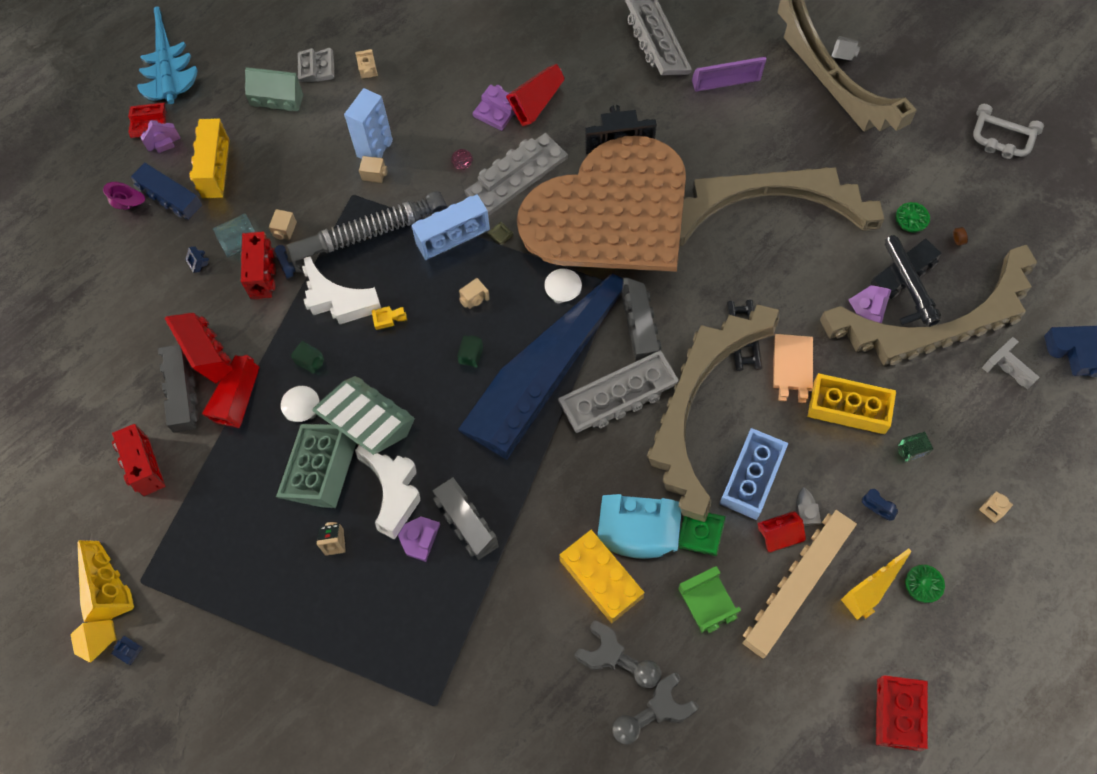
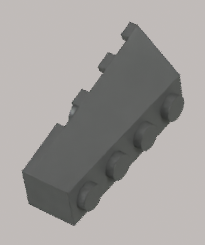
[622,278,661,362]
[432,478,499,560]

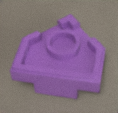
[141,120,181,153]
[849,285,891,323]
[398,517,440,562]

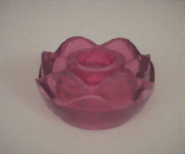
[451,149,473,169]

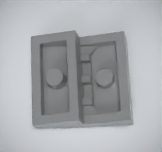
[298,48,335,82]

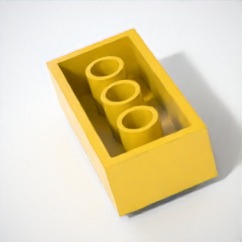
[190,119,230,198]
[807,373,896,435]
[559,530,645,624]

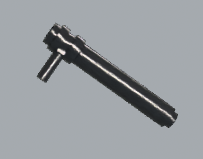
[885,235,942,327]

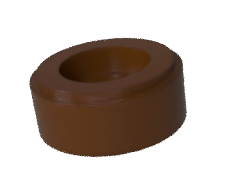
[953,227,968,246]

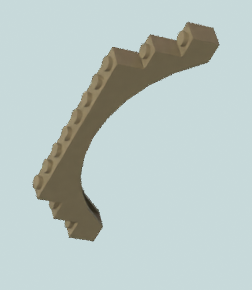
[778,0,917,132]
[679,167,884,246]
[820,245,1037,366]
[647,305,779,522]

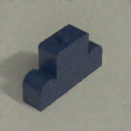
[1044,326,1097,377]

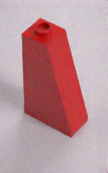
[506,64,565,126]
[202,355,260,428]

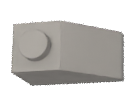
[831,36,860,60]

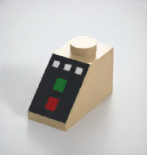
[317,522,346,556]

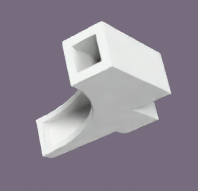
[302,256,381,325]
[356,445,420,539]

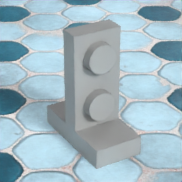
[982,337,1040,390]

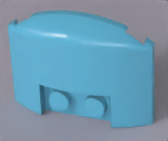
[597,494,681,559]

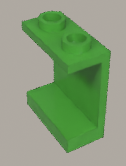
[678,566,741,633]

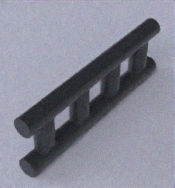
[727,299,763,371]

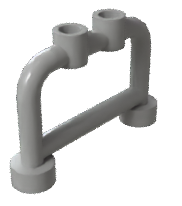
[973,104,1044,159]

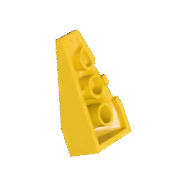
[78,540,134,622]
[841,549,912,620]

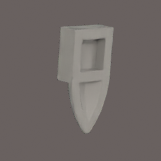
[797,487,821,526]

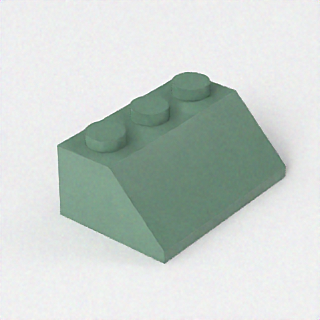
[245,67,304,111]

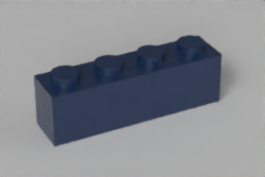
[131,162,202,220]

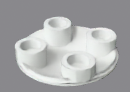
[545,269,582,303]
[281,386,319,422]

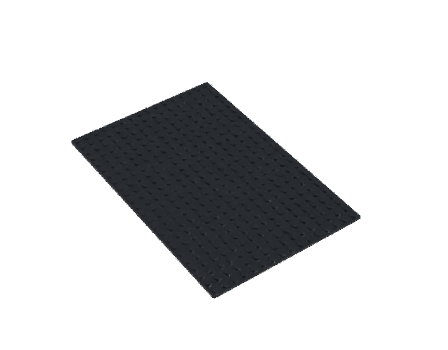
[140,195,604,707]

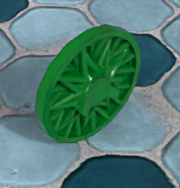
[896,202,930,233]
[905,565,945,603]

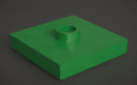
[678,513,726,556]

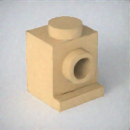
[355,49,378,79]
[459,278,489,309]
[979,491,1013,523]

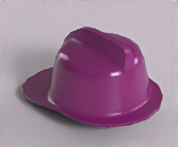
[103,182,145,210]

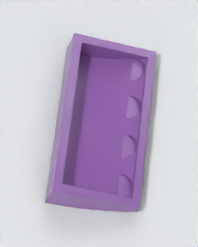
[692,57,766,92]

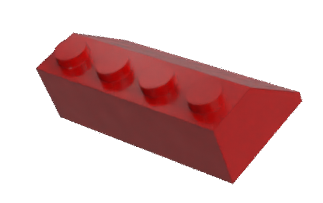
[164,313,233,384]

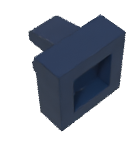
[185,246,209,273]
[111,636,143,665]

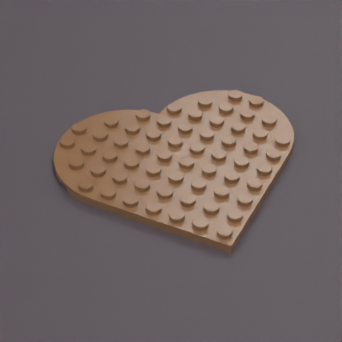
[517,136,686,272]

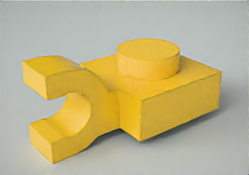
[372,306,407,330]

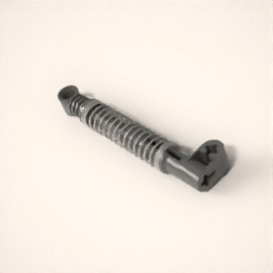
[287,191,448,273]

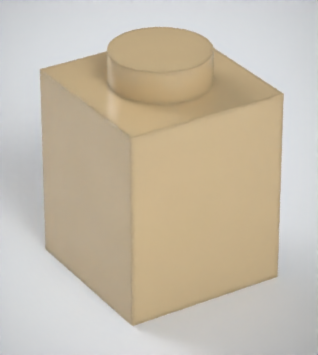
[359,156,388,183]
[269,209,297,240]

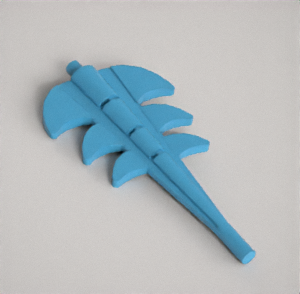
[137,7,197,105]

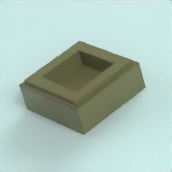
[488,222,513,245]

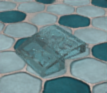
[213,213,255,257]

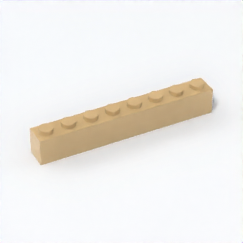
[742,510,857,659]

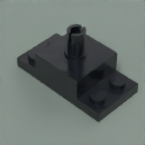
[585,105,657,154]

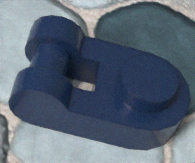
[275,245,296,279]
[862,489,898,521]

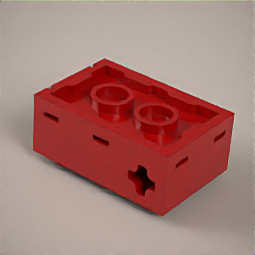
[241,232,276,299]
[112,423,166,497]
[876,675,928,751]

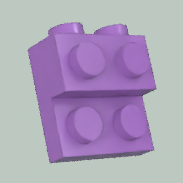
[473,84,515,131]

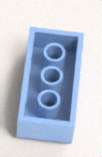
[344,88,393,159]
[411,194,490,260]
[719,428,788,520]

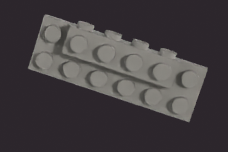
[625,0,692,75]
[465,133,568,216]
[558,350,679,433]

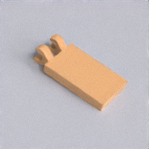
[773,334,813,403]

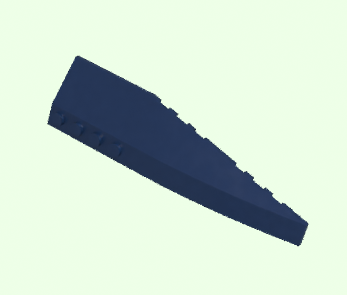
[458,273,623,460]

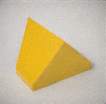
[70,620,117,663]

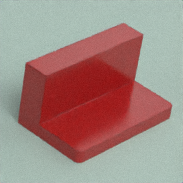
[757,511,806,552]

